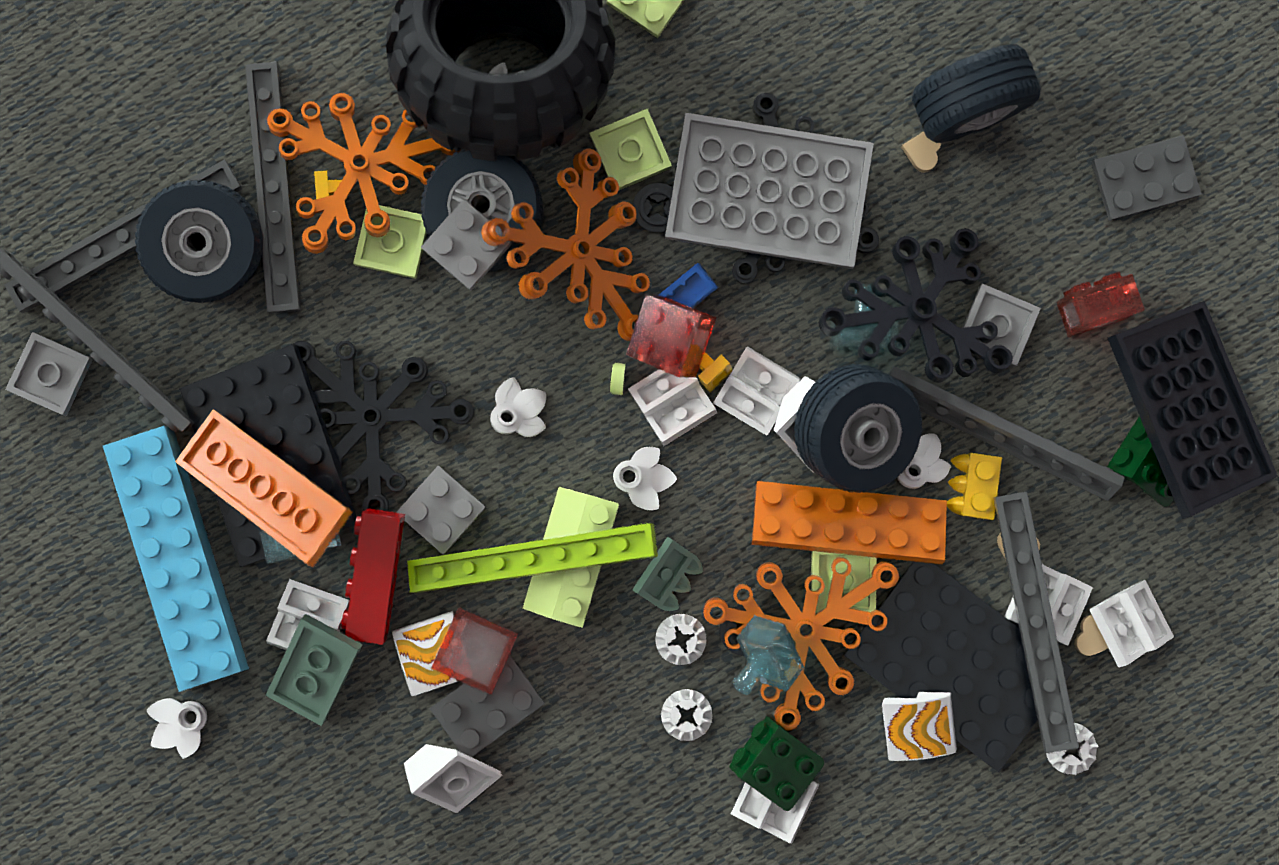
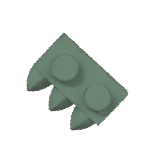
[632,537,703,611]

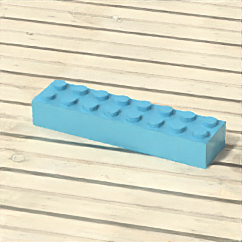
[103,426,249,692]

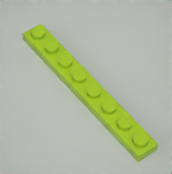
[407,523,658,593]

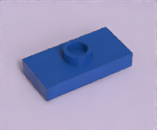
[649,263,719,327]

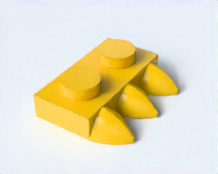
[947,453,1002,520]

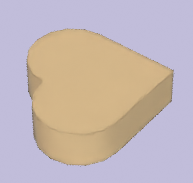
[901,132,941,172]
[1074,615,1108,656]

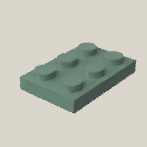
[265,614,362,726]

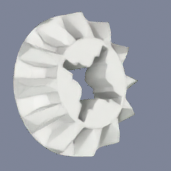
[655,614,706,665]
[661,689,712,741]
[1046,723,1098,775]

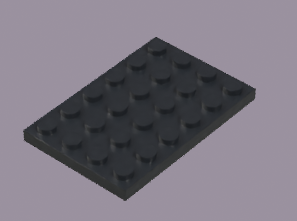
[1107,300,1278,519]
[179,344,357,567]
[844,561,1074,772]

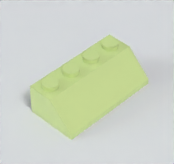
[522,487,620,628]

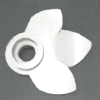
[490,377,546,437]
[897,434,951,489]
[613,447,677,510]
[147,698,207,759]

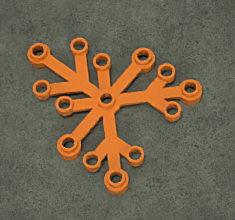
[267,93,460,254]
[481,149,650,341]
[703,557,899,731]

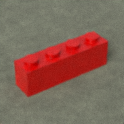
[341,508,405,645]

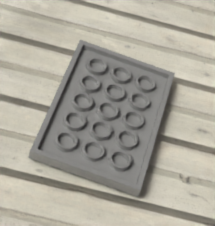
[665,113,874,269]

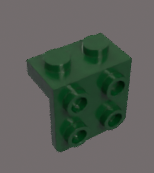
[1107,416,1174,507]
[729,716,824,811]

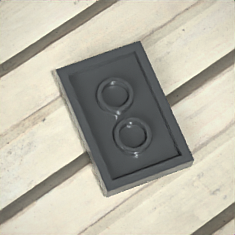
[1091,135,1202,221]
[429,652,545,757]

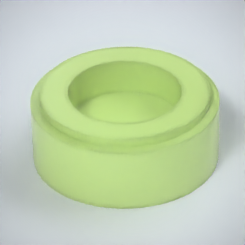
[610,363,626,395]

